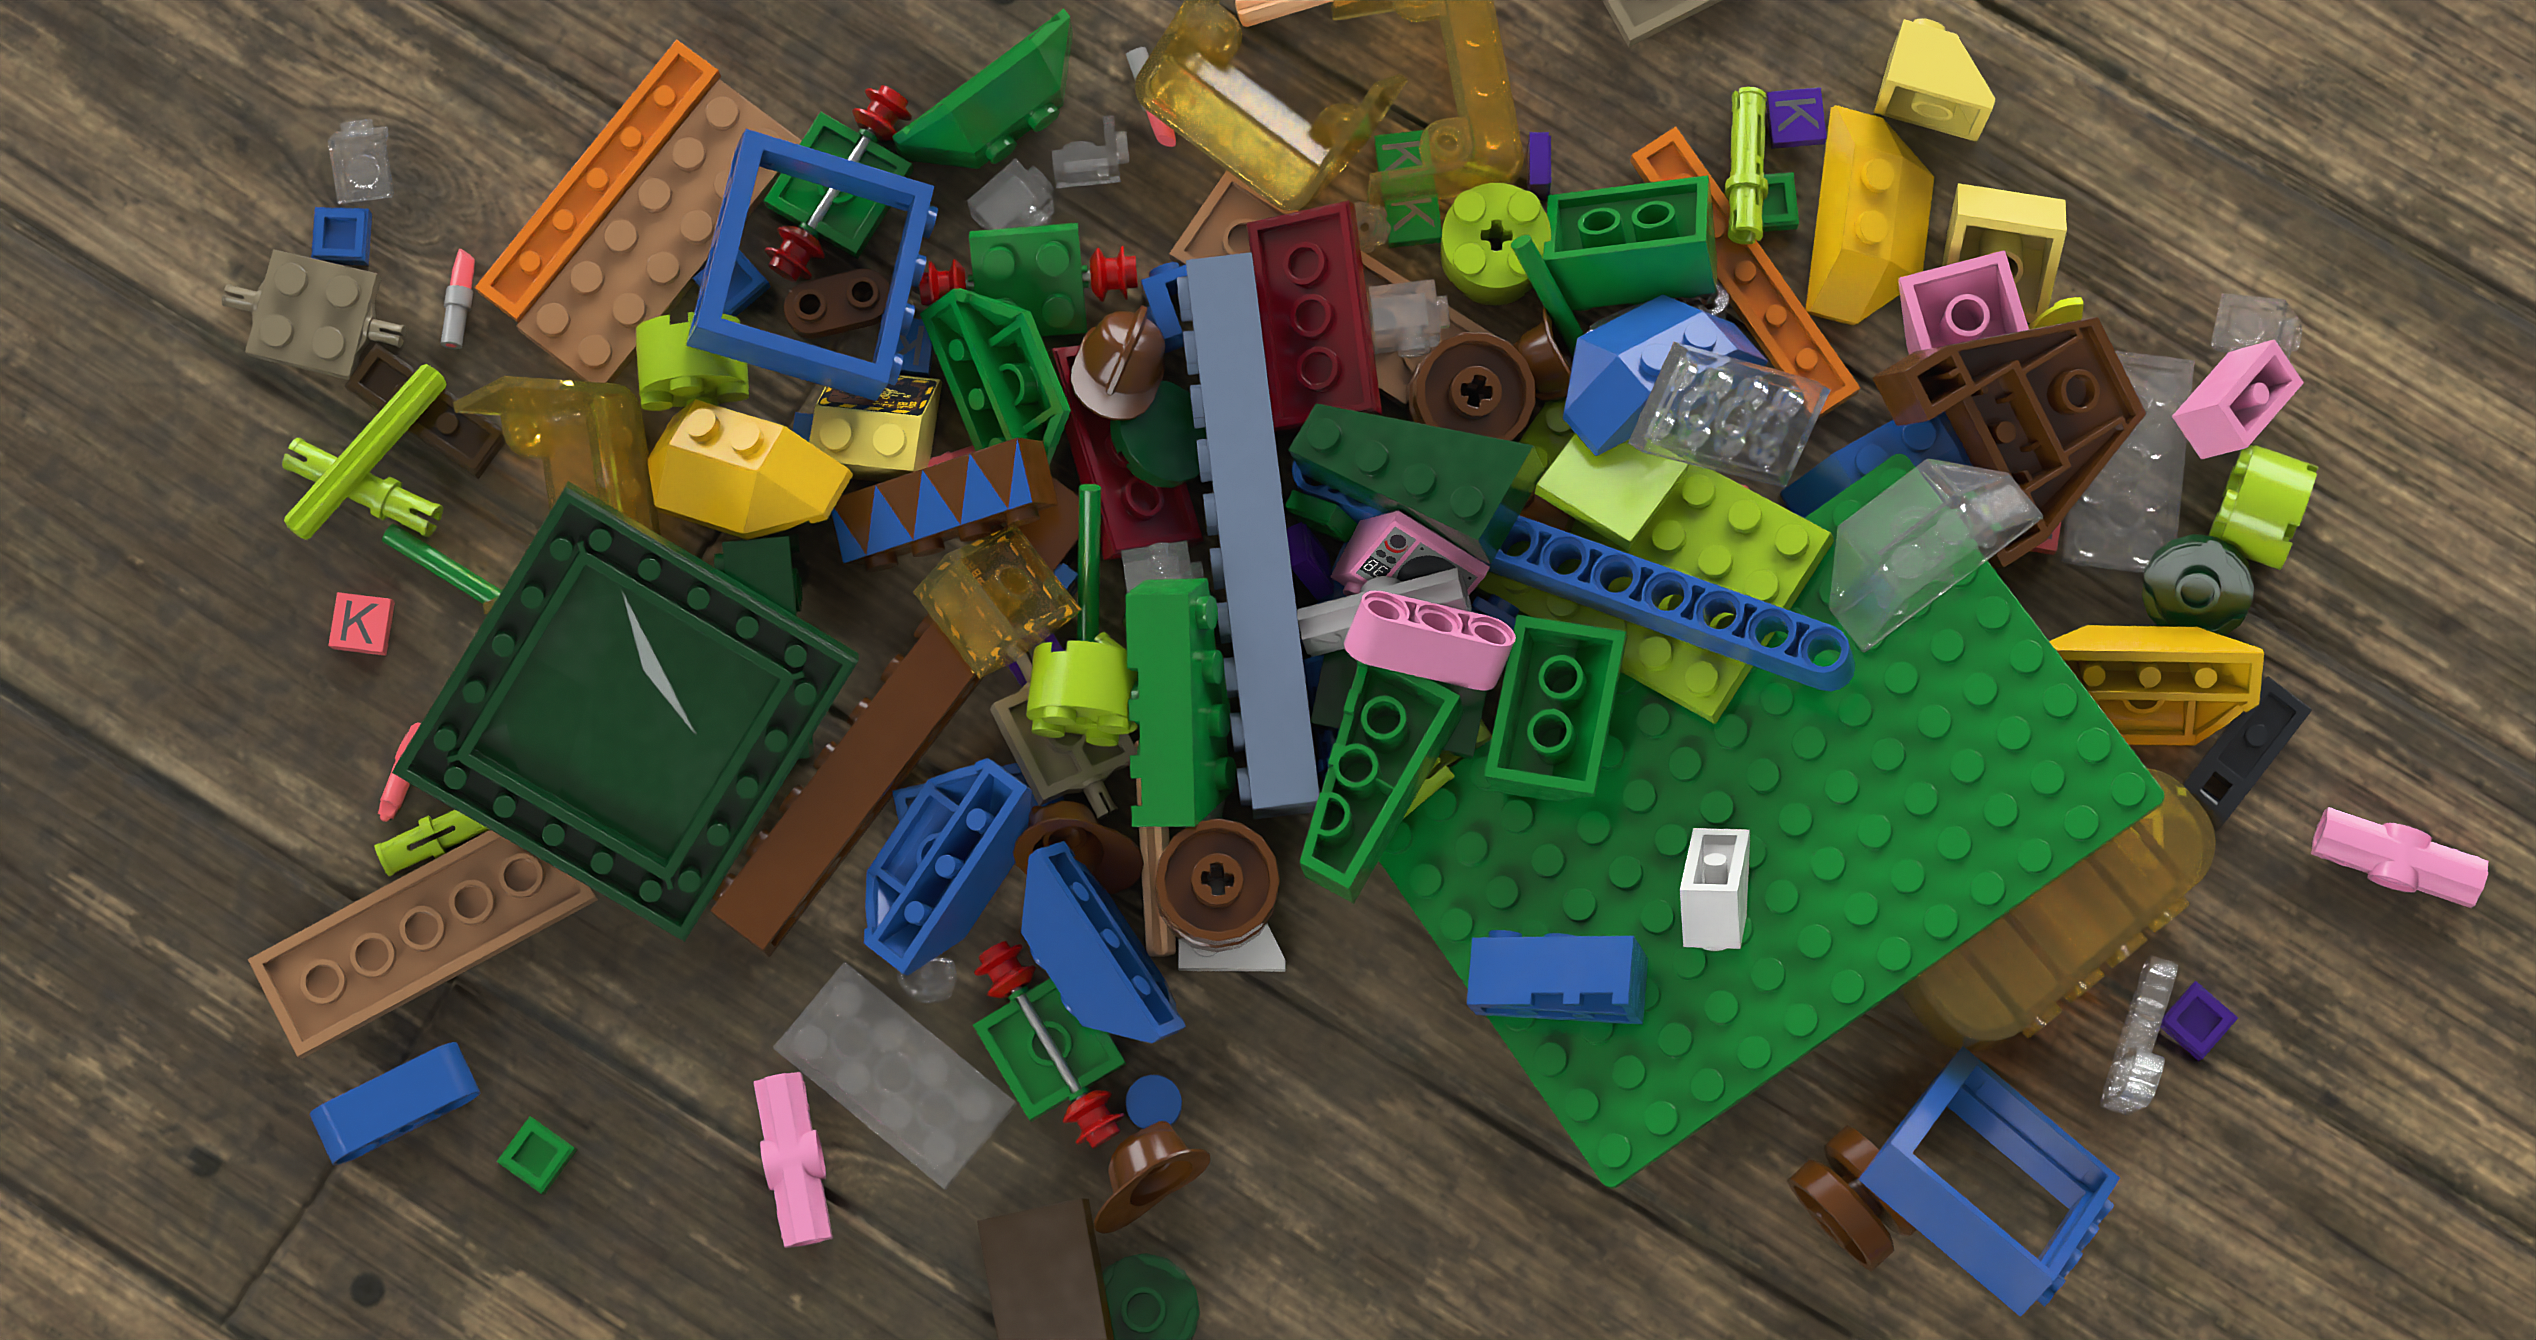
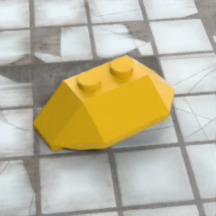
[1805,105,1934,326]
[647,399,853,540]
[2049,625,2264,746]

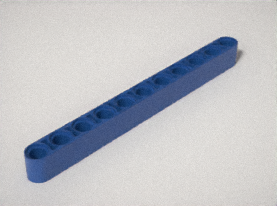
[1292,461,1856,691]

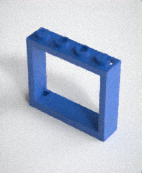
[686,129,938,401]
[1858,1046,2120,1317]

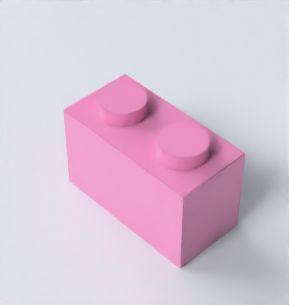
[2172,339,2304,459]

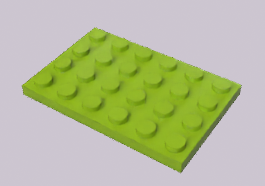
[1474,398,1834,724]

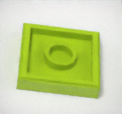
[1534,433,1689,551]

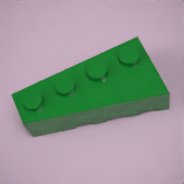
[1125,578,1237,827]
[1300,661,1464,904]

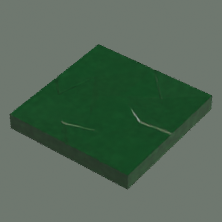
[392,481,859,942]

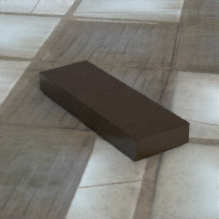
[344,343,510,479]

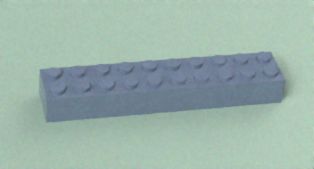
[1177,252,1319,819]

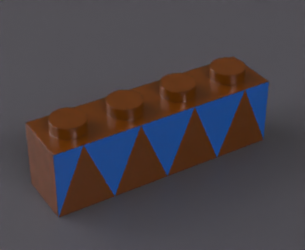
[832,437,1058,572]

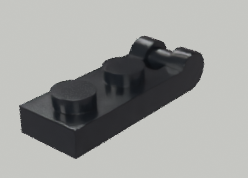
[2172,676,2312,832]

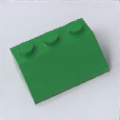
[1543,175,1717,311]
[1484,615,1628,800]

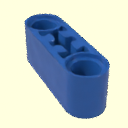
[309,1042,481,1165]

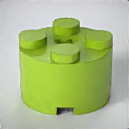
[1440,183,1551,305]
[636,312,749,411]
[2208,445,2318,570]
[1026,641,1138,746]

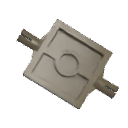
[222,249,406,380]
[990,646,1137,820]

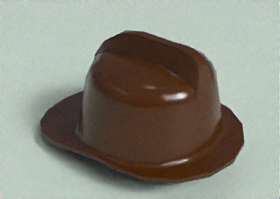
[1070,305,1165,421]
[1513,307,1573,402]
[1013,801,1144,894]
[1094,1121,1210,1234]

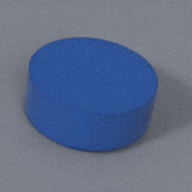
[1126,1075,1182,1130]

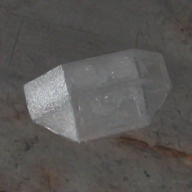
[1829,458,2043,653]

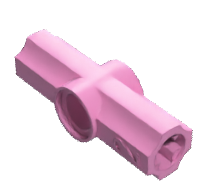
[2311,807,2489,908]
[754,1072,833,1248]

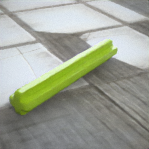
[284,364,446,540]

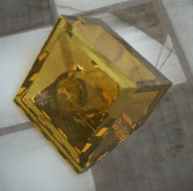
[913,526,1082,678]

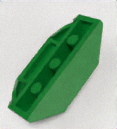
[892,8,1073,169]
[920,288,1071,465]

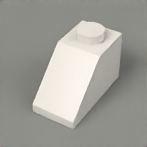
[1680,828,1750,951]

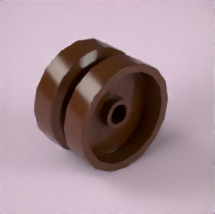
[1406,332,1535,441]
[1155,819,1280,952]
[1787,1125,1917,1271]

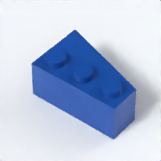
[1466,930,1648,1025]

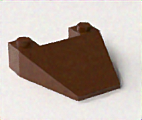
[1872,317,2146,569]

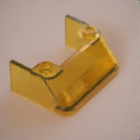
[1135,0,1408,211]
[1331,0,1524,211]
[453,376,661,614]

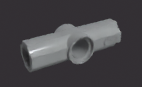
[1297,568,1472,657]

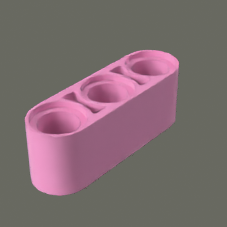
[1344,591,1516,690]

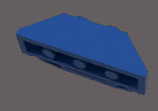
[1563,294,1768,456]
[1780,411,1983,518]
[864,758,1032,976]
[1021,841,1186,1043]

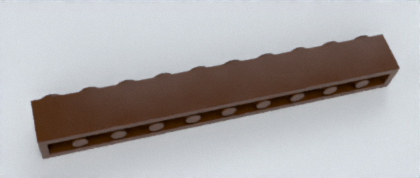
[710,476,1079,957]

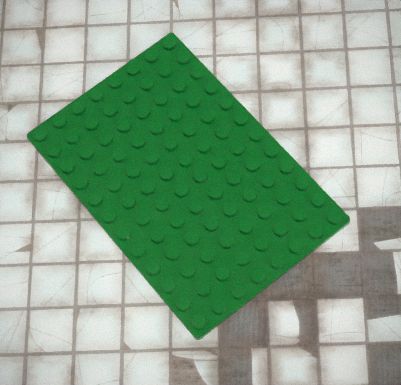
[1379,454,2165,1189]

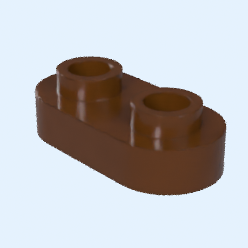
[784,269,890,339]

